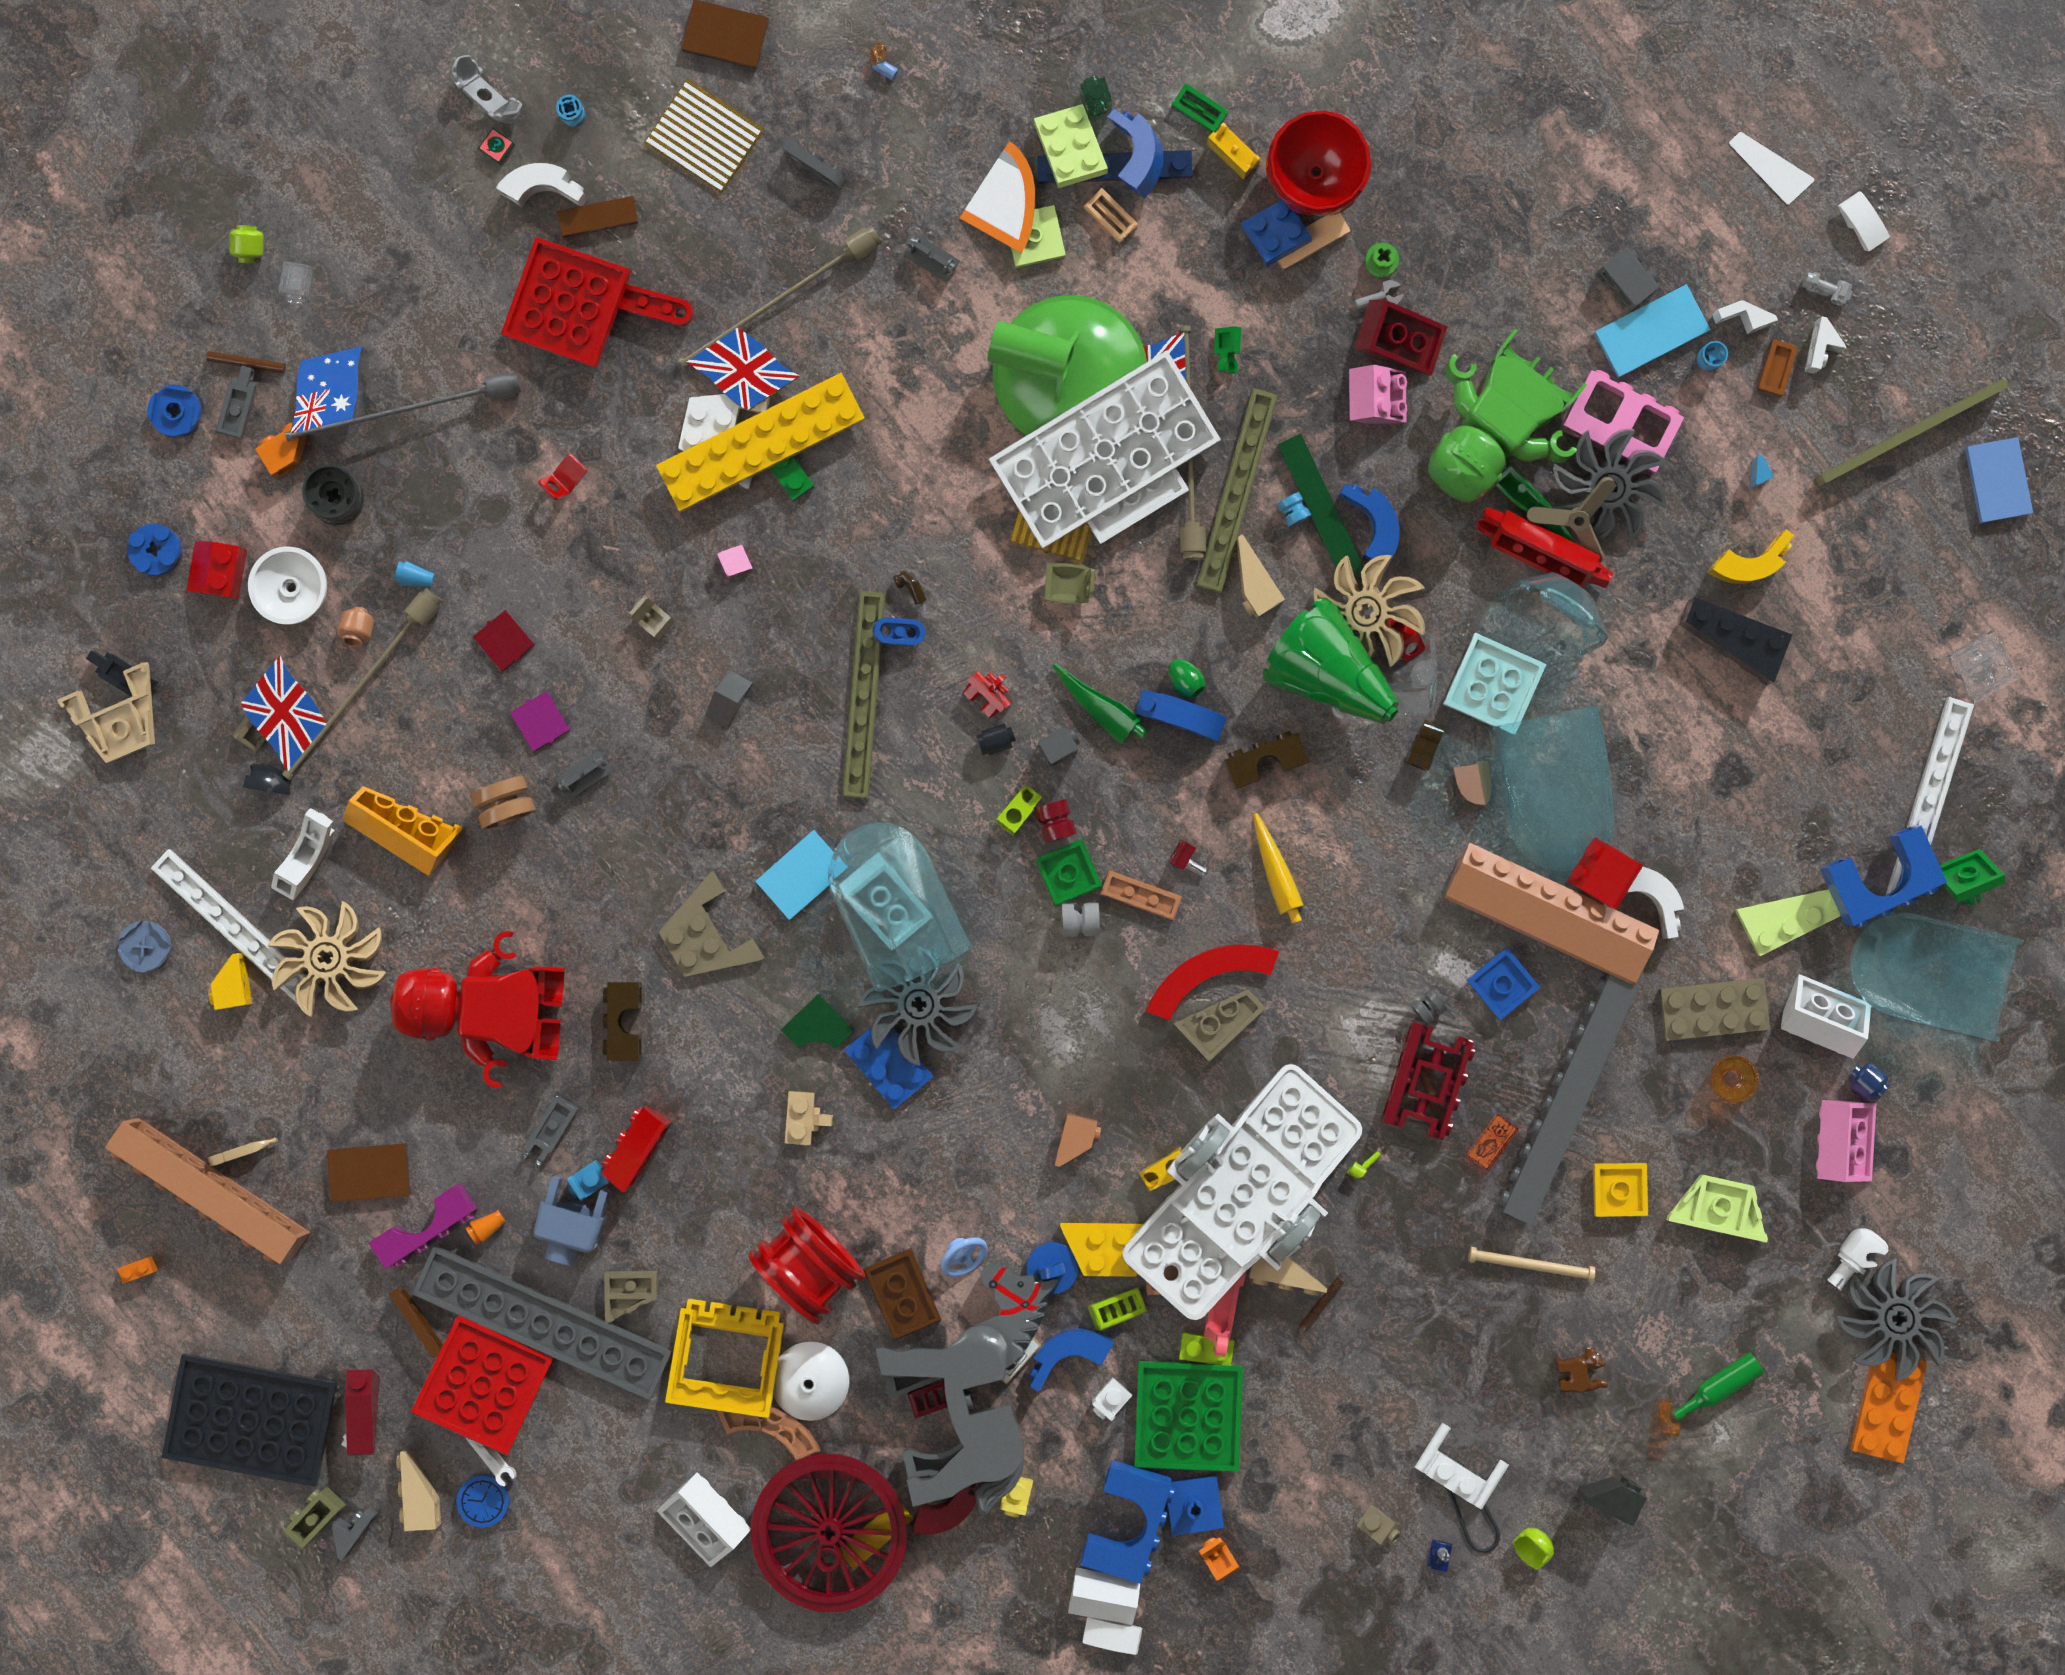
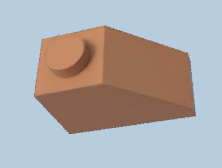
[1055,1113,1101,1167]

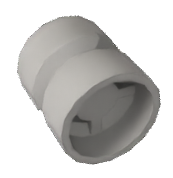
[1062,903,1100,937]

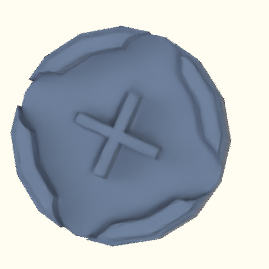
[118,921,172,972]

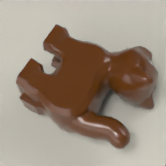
[1555,1347,1608,1393]

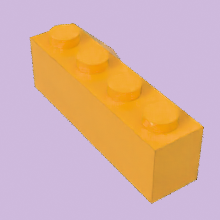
[342,786,464,876]

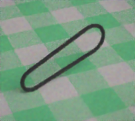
[1446,1460,1500,1553]

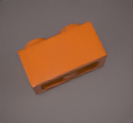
[117,1256,158,1284]

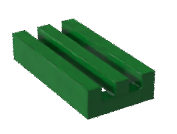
[1171,83,1228,133]

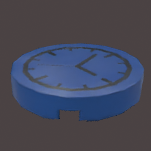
[456,1474,510,1528]

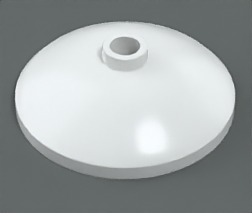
[248,547,327,625]
[773,1341,849,1421]

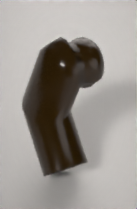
[893,571,927,604]

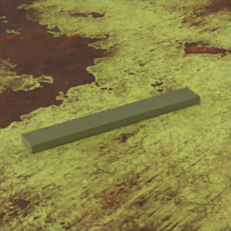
[1815,379,2009,487]
[1196,388,1278,594]
[842,591,886,799]

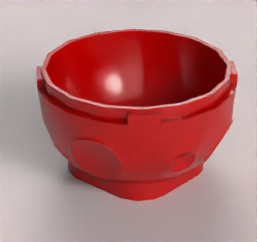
[1266,110,1372,216]

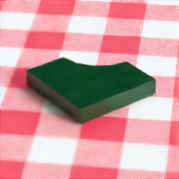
[781,994,854,1049]

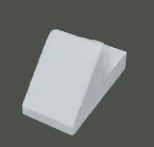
[1804,317,1846,374]

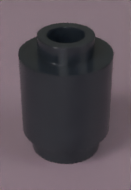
[976,723,1016,756]

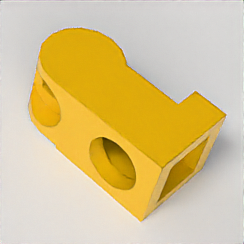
[1139,1147,1182,1192]

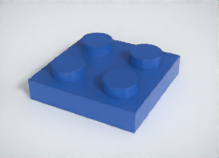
[1241,200,1312,267]
[1466,947,1540,1020]

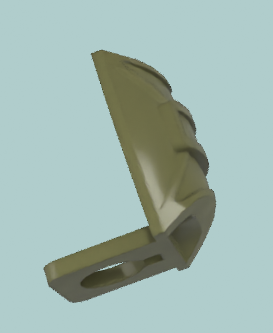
[1044,563,1095,604]

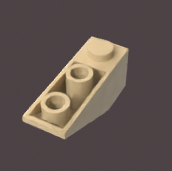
[1247,1257,1327,1296]
[396,1447,441,1531]

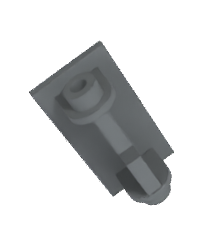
[903,233,960,283]
[556,750,613,800]

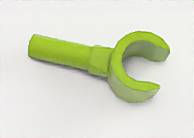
[1347,1151,1381,1179]

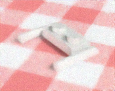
[1415,1422,1509,1510]

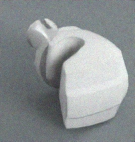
[1827,1228,1889,1291]

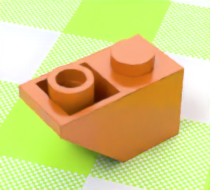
[255,422,307,479]

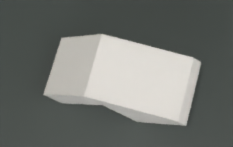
[1712,300,1778,334]

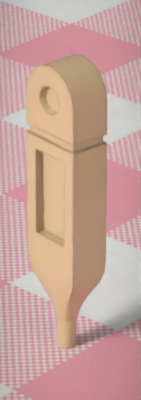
[208,1138,278,1167]

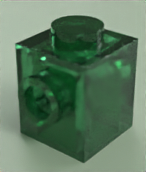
[1080,76,1113,117]

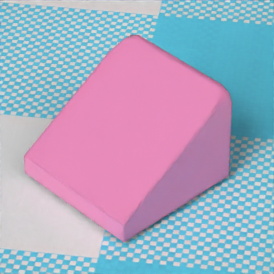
[717,545,753,579]

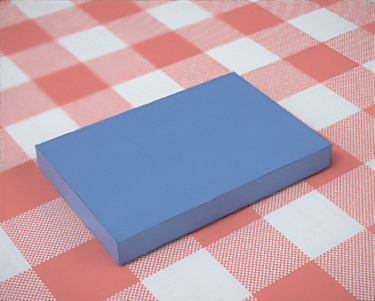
[1965,437,2033,524]

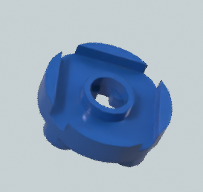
[147,384,202,438]
[128,524,182,576]

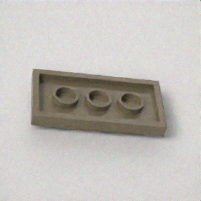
[1659,978,1770,1041]

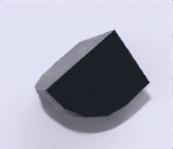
[243,763,290,795]

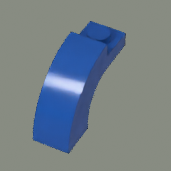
[1135,689,1227,742]

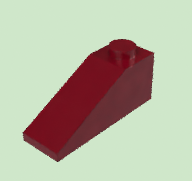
[345,1369,380,1456]

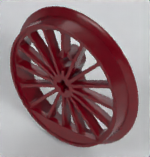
[751,1454,907,1612]

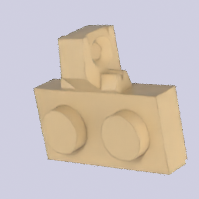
[785,1091,833,1145]

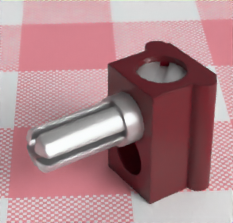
[1168,840,1206,877]

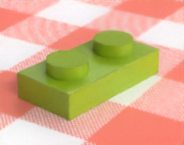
[1179,1332,1235,1365]

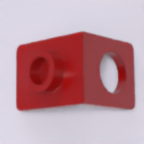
[538,453,587,500]
[1389,619,1426,663]

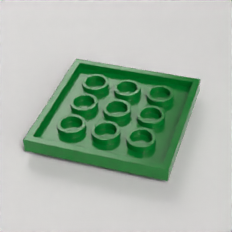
[1134,1361,1243,1472]

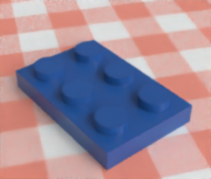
[844,1027,934,1110]

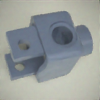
[533,1175,611,1265]

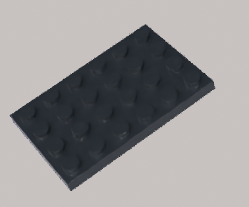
[161,1353,338,1487]

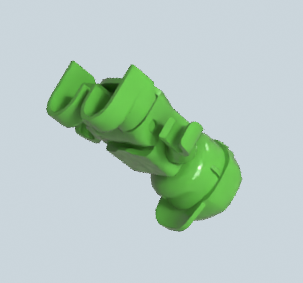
[1428,329,1587,503]

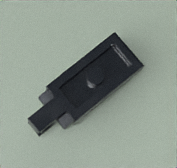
[86,650,159,697]

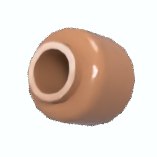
[337,607,374,647]

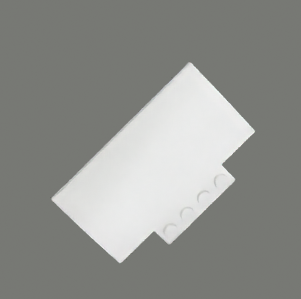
[989,350,1221,549]

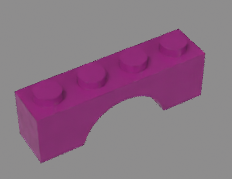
[369,1183,478,1269]

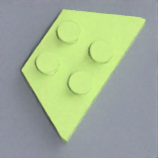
[1666,1174,1768,1243]

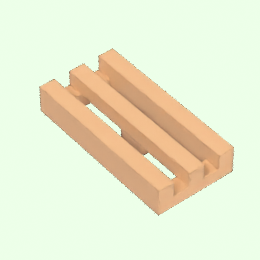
[1084,188,1138,244]

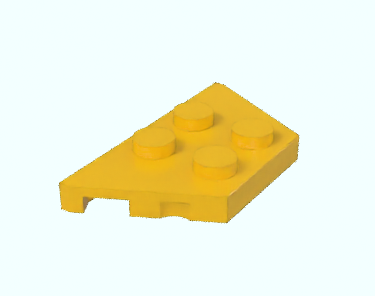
[1060,1223,1143,1277]

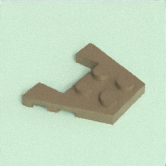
[659,871,765,977]

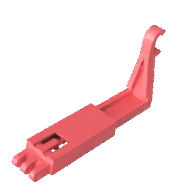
[1204,1271,1246,1357]

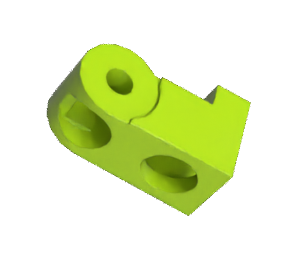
[995,785,1042,836]

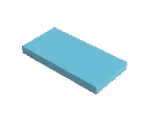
[1594,284,1711,378]

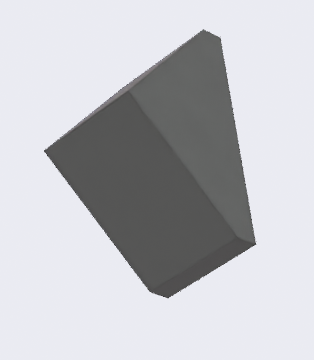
[705,670,753,728]

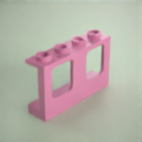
[1559,370,1684,476]

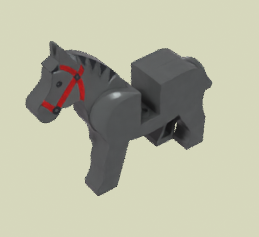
[875,1263,1058,1516]

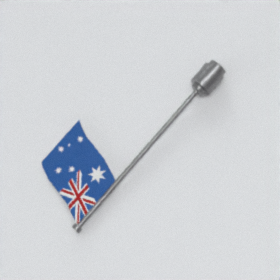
[285,346,521,442]

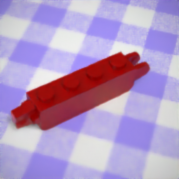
[1476,507,1613,589]

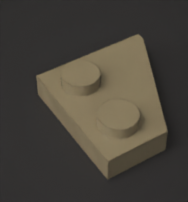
[604,1271,658,1323]

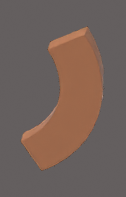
[717,1406,820,1461]

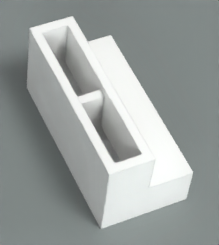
[1068,1568,1140,1625]

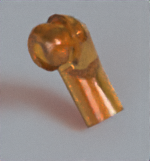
[1658,1399,1680,1438]

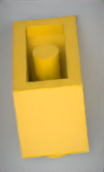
[209,953,252,1010]

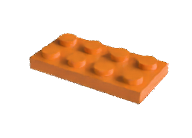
[1850,1352,1928,1463]

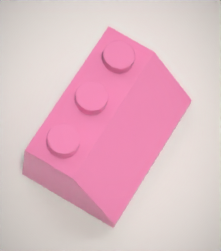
[1816,1100,1876,1182]

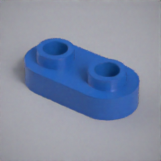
[872,617,925,646]

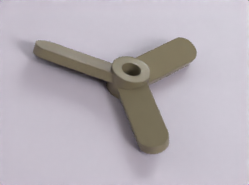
[1527,477,1615,563]

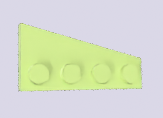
[1735,889,1840,956]

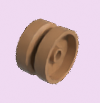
[469,776,537,830]

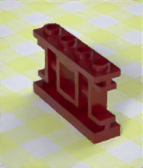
[1381,1021,1476,1140]

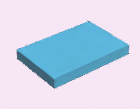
[755,830,848,920]

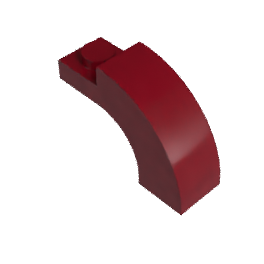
[912,1483,977,1535]

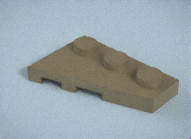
[1173,989,1266,1061]

